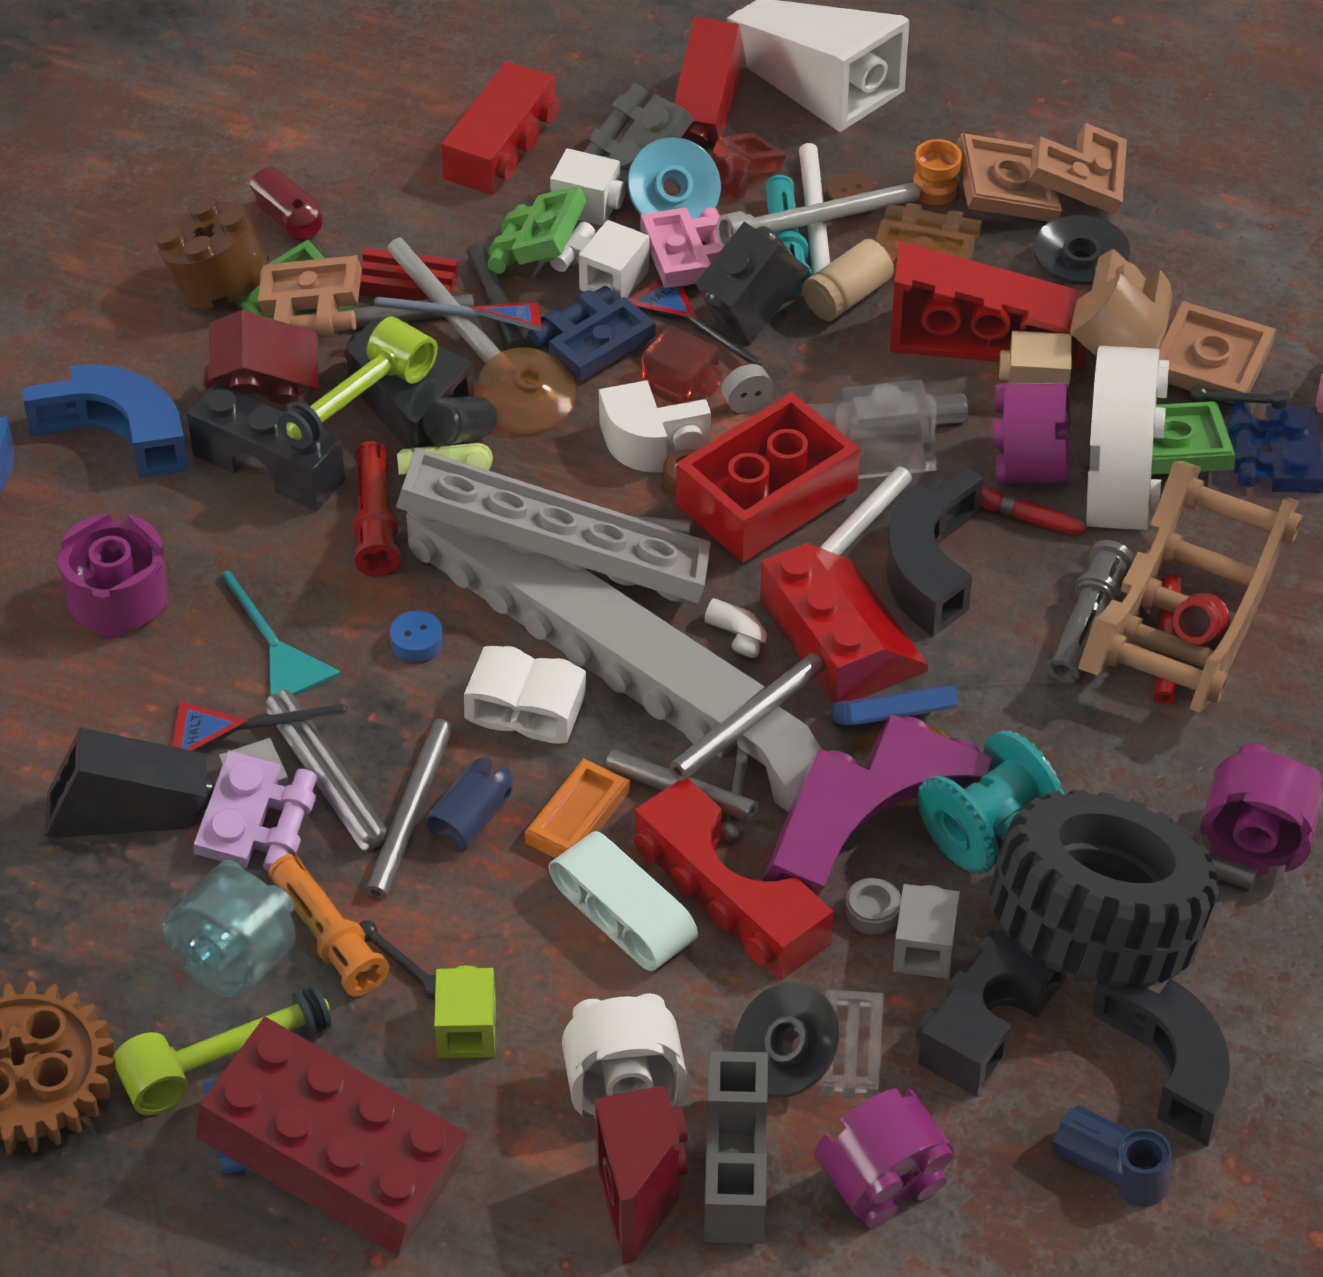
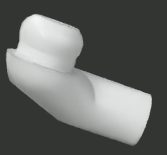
[705,598,767,659]

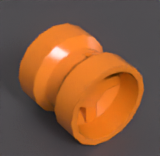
[913,139,962,206]

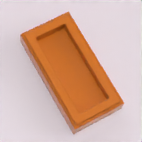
[525,758,630,858]

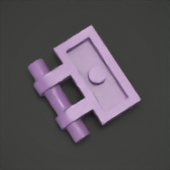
[194,750,317,871]

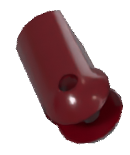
[249,167,324,240]

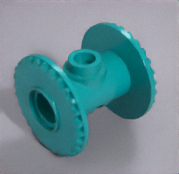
[917,730,1064,874]

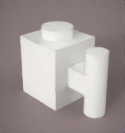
[550,220,649,302]

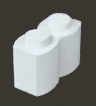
[464,646,586,744]

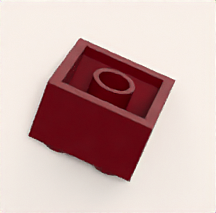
[594,1085,688,1264]

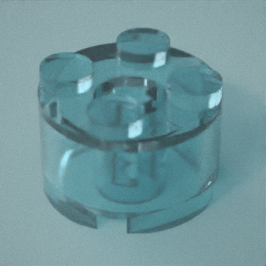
[163,860,296,997]

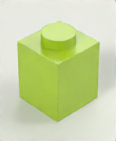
[434,965,496,1059]

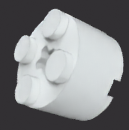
[562,994,688,1118]

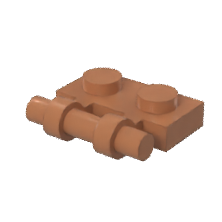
[258,255,362,338]

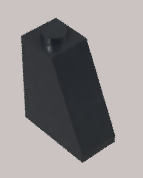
[345,318,474,449]
[45,727,214,838]

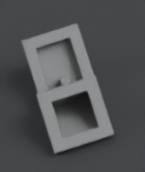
[736,706,821,812]

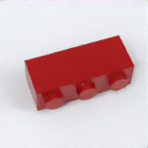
[441,61,560,195]

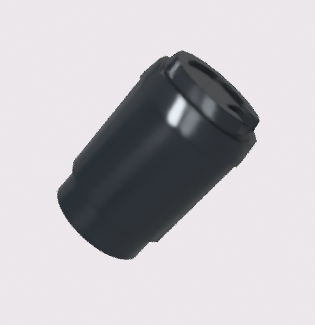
[423,396,497,446]

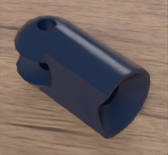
[425,757,513,851]

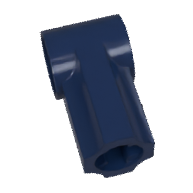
[1053,1105,1172,1206]

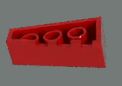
[890,241,1088,370]

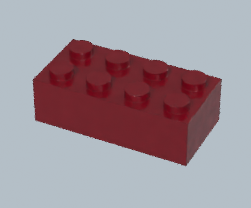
[195,1016,468,1257]

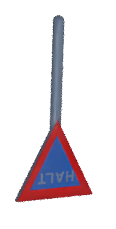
[374,297,542,332]

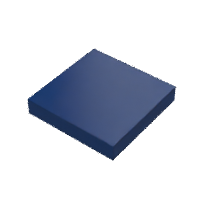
[830,686,959,725]

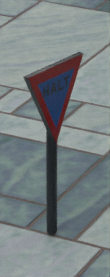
[628,278,762,366]
[172,701,347,752]

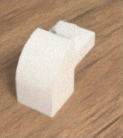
[599,380,711,472]

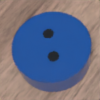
[389,611,443,662]

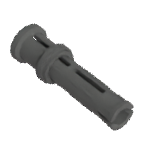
[1047,540,1135,683]

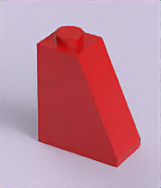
[674,17,747,145]

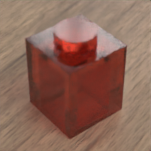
[642,325,722,405]

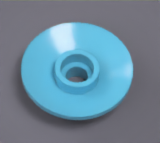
[628,137,721,219]

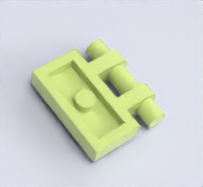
[397,443,493,475]

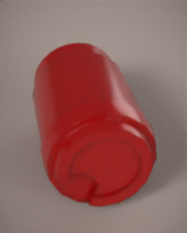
[1173,593,1229,644]

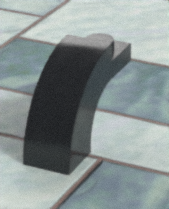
[1092,979,1230,1147]

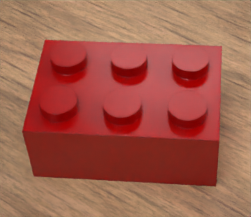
[676,392,860,563]

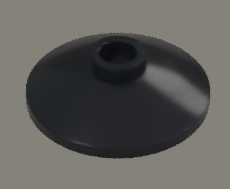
[1034,215,1130,285]
[734,982,839,1097]

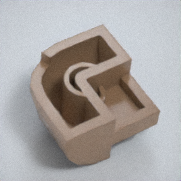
[1070,249,1173,357]

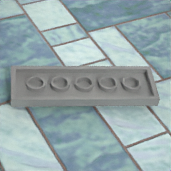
[396,448,711,604]

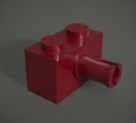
[203,310,318,404]

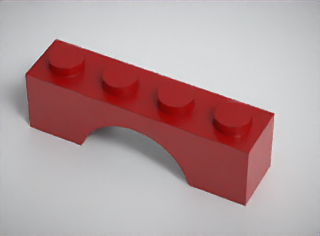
[634,778,834,981]

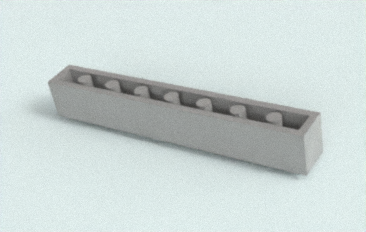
[406,513,764,758]

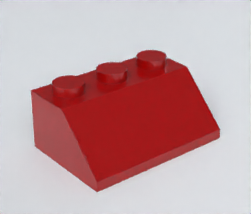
[760,543,928,703]

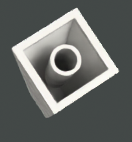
[727,0,909,132]

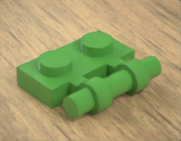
[487,185,587,274]

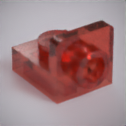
[711,132,786,199]

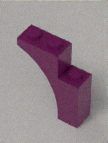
[761,714,992,896]

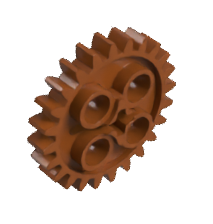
[0,981,117,1155]

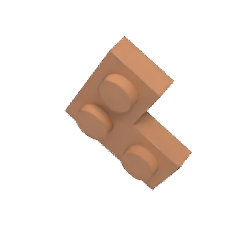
[1029,123,1127,214]

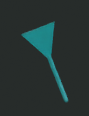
[222,570,341,696]

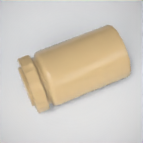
[802,239,894,321]

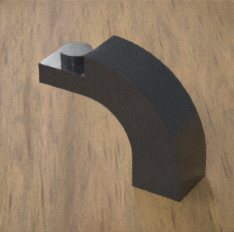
[887,467,984,637]

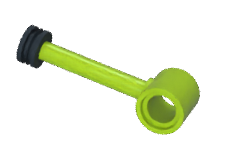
[279,316,438,449]
[113,984,331,1115]

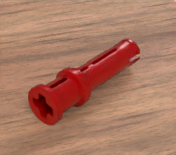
[352,441,401,577]

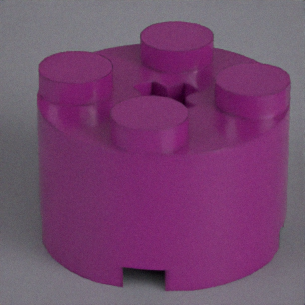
[993,382,1071,485]
[58,513,169,639]
[1200,743,1323,874]
[814,1088,954,1228]

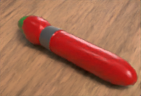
[981,486,1087,535]

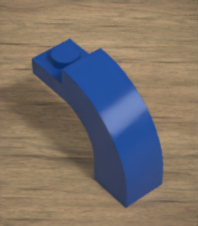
[22,365,189,478]

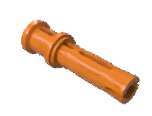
[268,854,389,997]

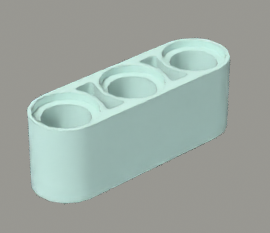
[549,831,698,971]

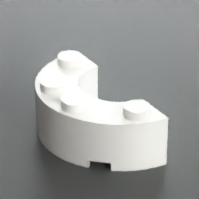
[1086,346,1169,530]

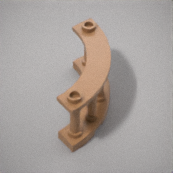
[1078,461,1303,713]

